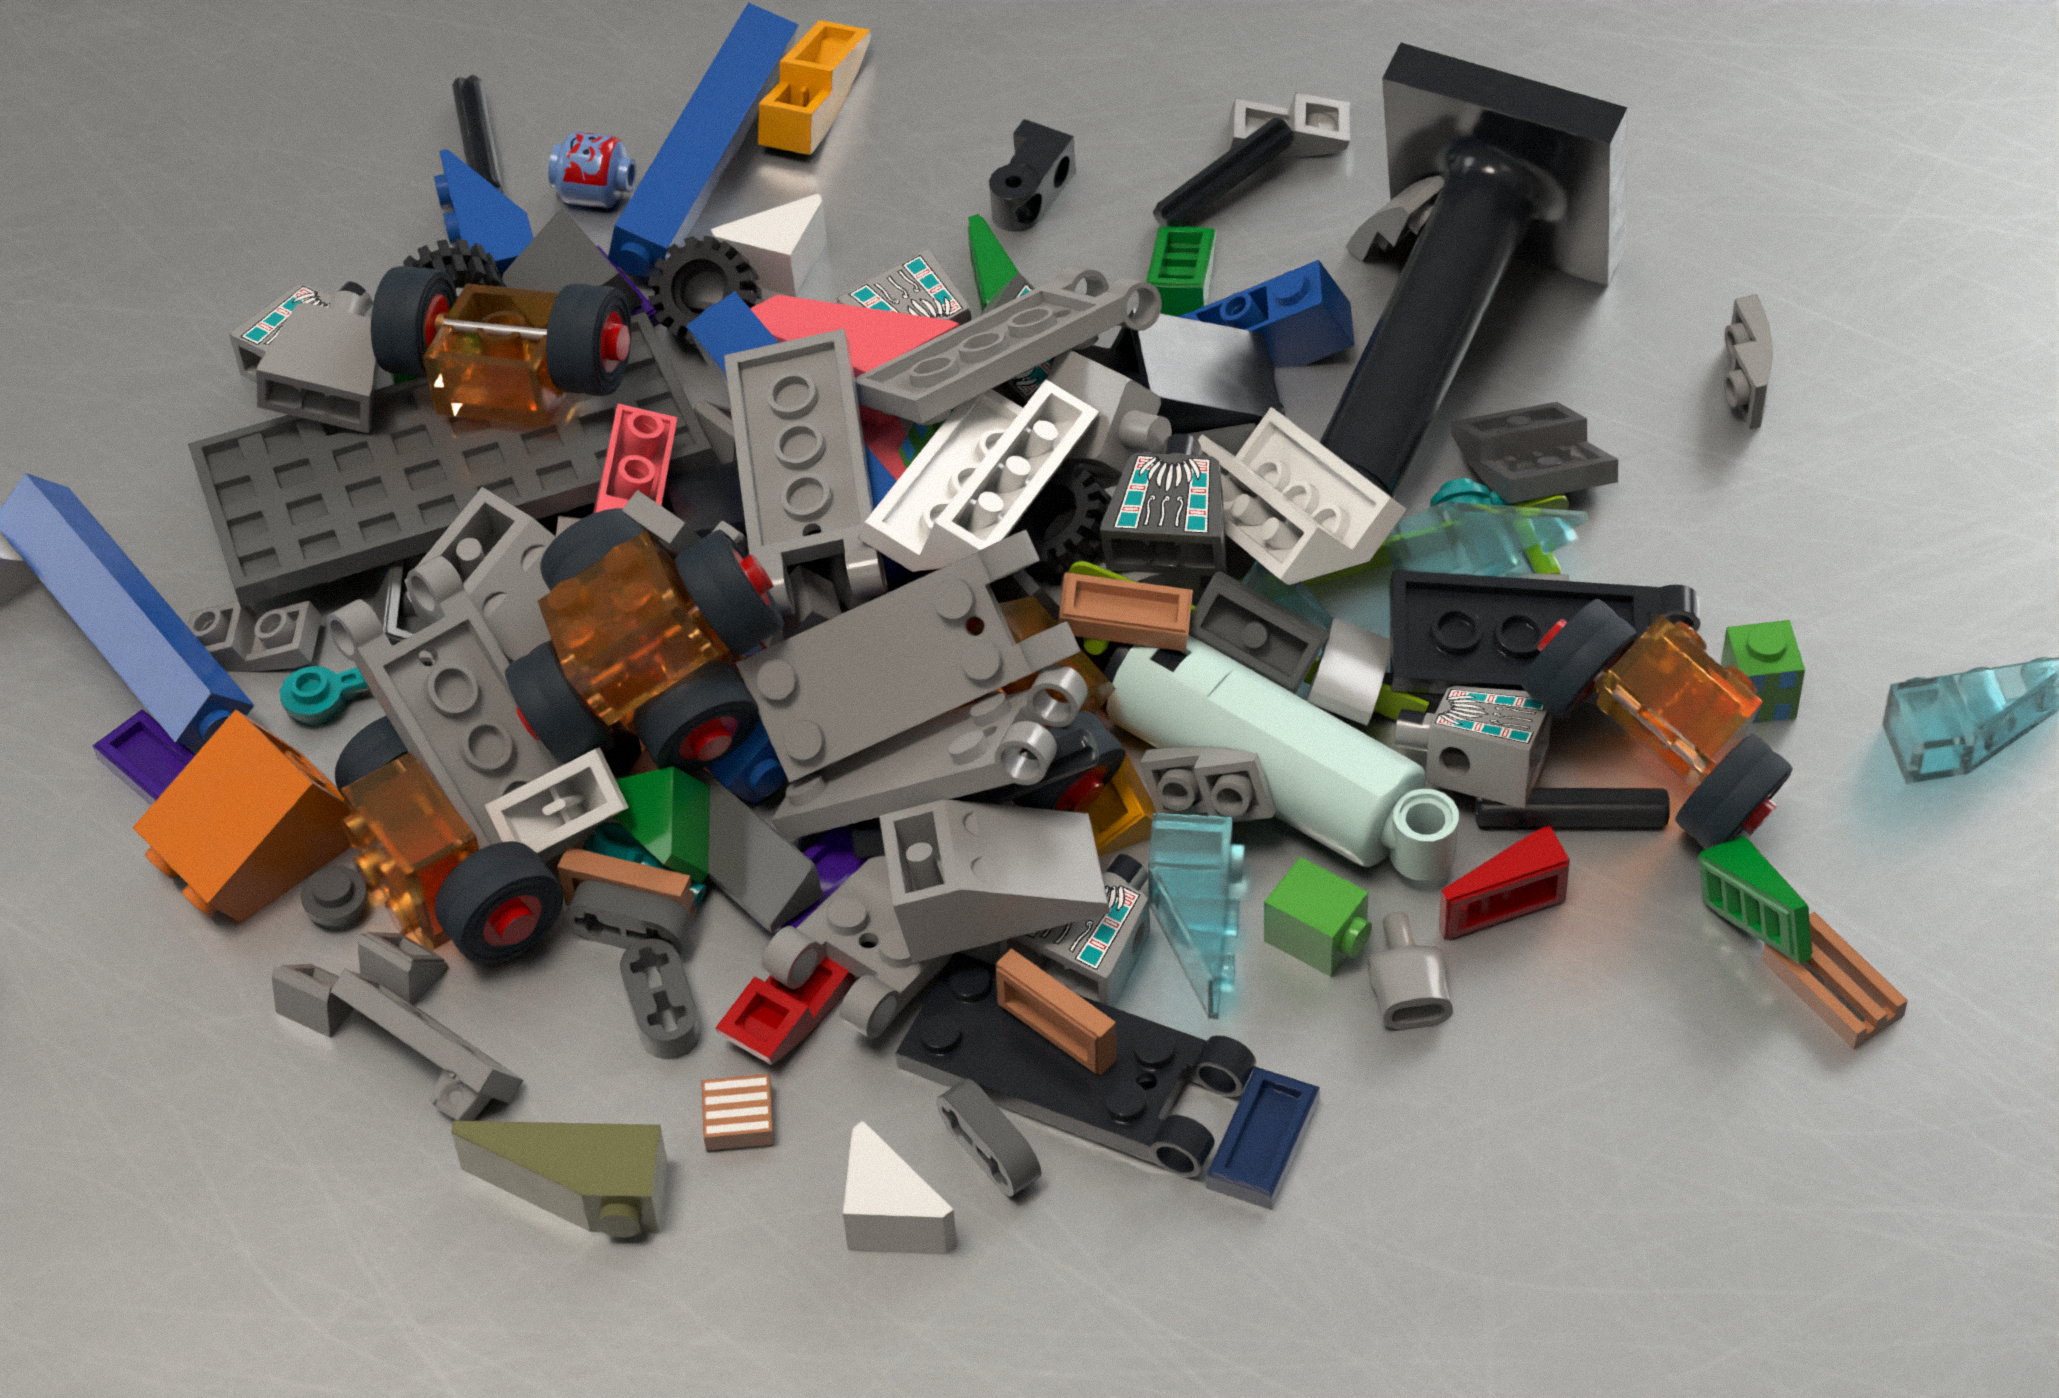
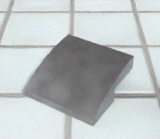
[1451,402,1618,503]

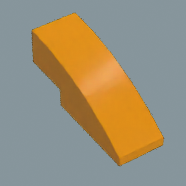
[758,20,871,155]

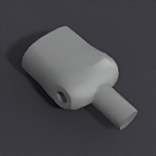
[1368,912,1453,1030]

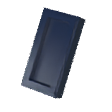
[1206,1066,1320,1210]

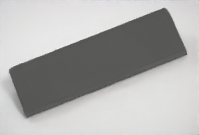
[625,748,823,933]

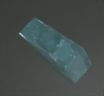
[1383,502,1589,576]
[1882,657,2059,784]
[1148,813,1245,1019]

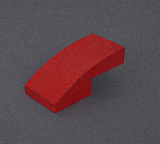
[715,957,856,1065]

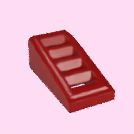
[1439,826,1570,940]

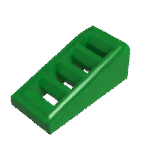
[967,214,1019,312]
[1146,226,1216,317]
[1698,836,1813,964]

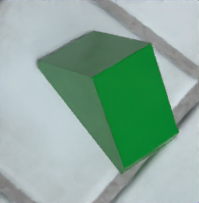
[613,766,710,884]

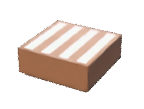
[701,1074,775,1151]

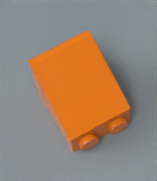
[132,709,373,923]

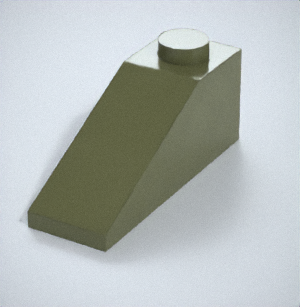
[451,1121,668,1237]

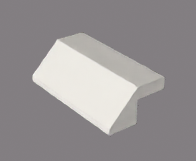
[858,379,1099,572]
[1198,407,1407,585]

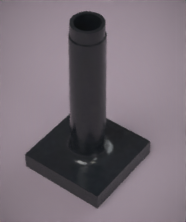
[1320,42,1628,499]

